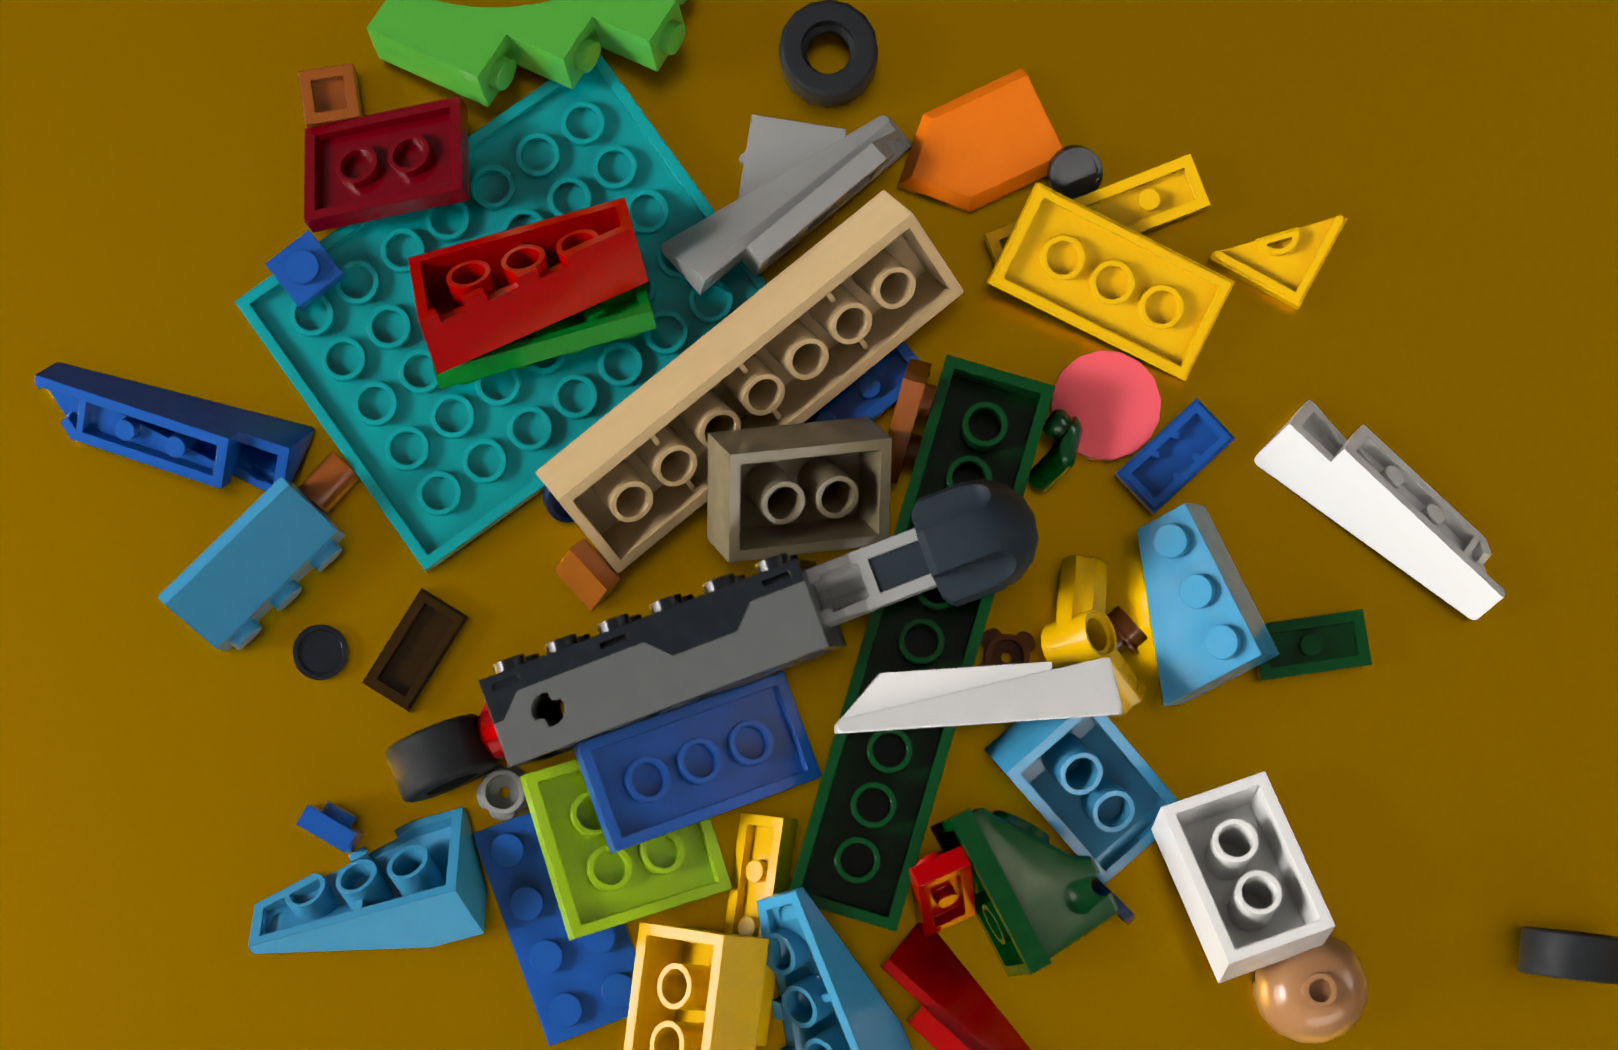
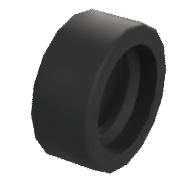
[1518,926,1618,984]

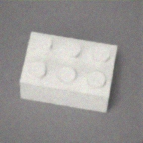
[1151,771,1335,984]

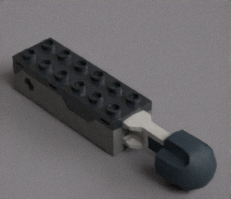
[477,479,1039,767]

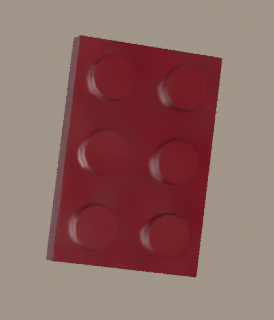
[304,96,470,233]

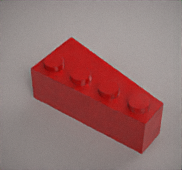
[408,197,649,375]

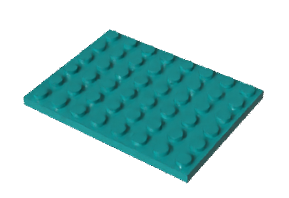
[234,54,767,572]

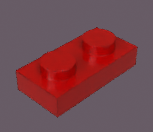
[909,846,976,938]

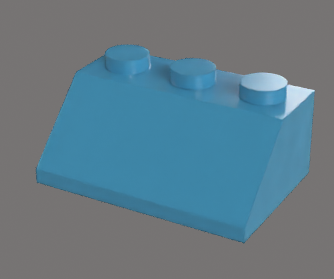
[158,477,346,652]

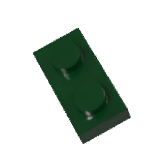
[1256,609,1372,681]

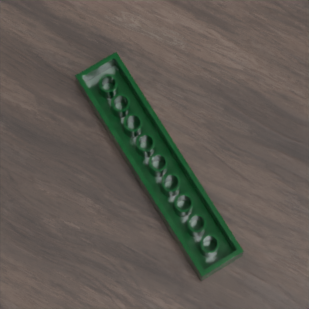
[789,355,1055,932]

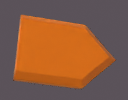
[897,68,1063,213]

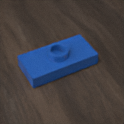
[1115,398,1235,516]

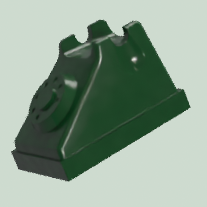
[930,808,1119,977]

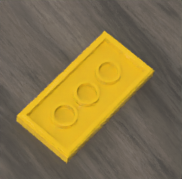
[986,183,1235,381]

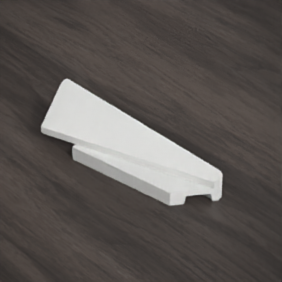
[1254,399,1506,620]
[834,657,1122,734]

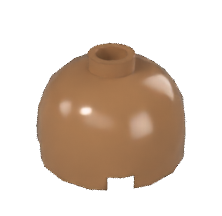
[1253,935,1368,1044]

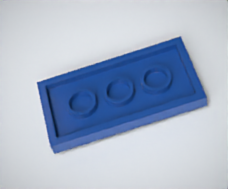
[572,671,822,854]
[472,812,636,1046]

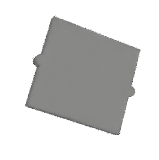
[738,114,847,219]

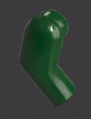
[1028,409,1083,492]

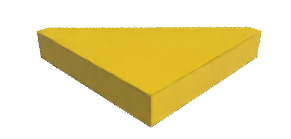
[1207,215,1348,310]

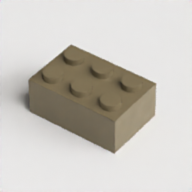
[707,417,892,563]

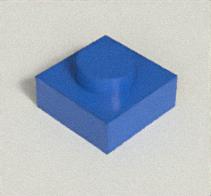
[265,230,346,311]
[296,801,364,853]

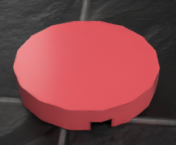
[1050,350,1161,461]

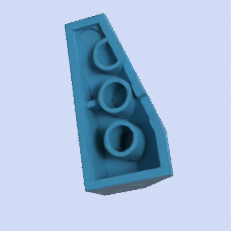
[248,807,487,954]

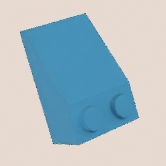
[984,715,1178,885]

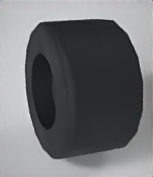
[779,0,878,107]
[385,714,498,803]

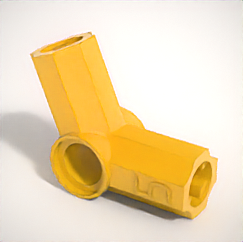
[1041,554,1147,719]

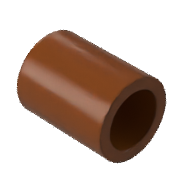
[298,451,360,513]

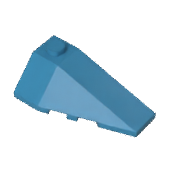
[757,887,912,1050]

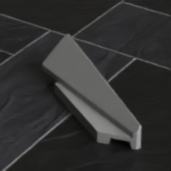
[661,116,913,295]

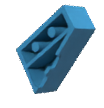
[1137,503,1280,706]

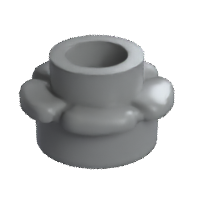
[476,765,528,820]

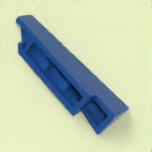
[34,362,314,492]

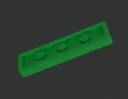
[432,283,657,389]

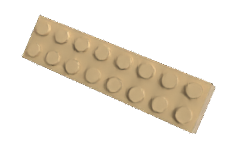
[535,190,965,574]

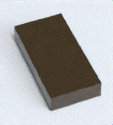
[362,588,471,713]

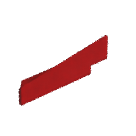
[880,923,1031,1050]

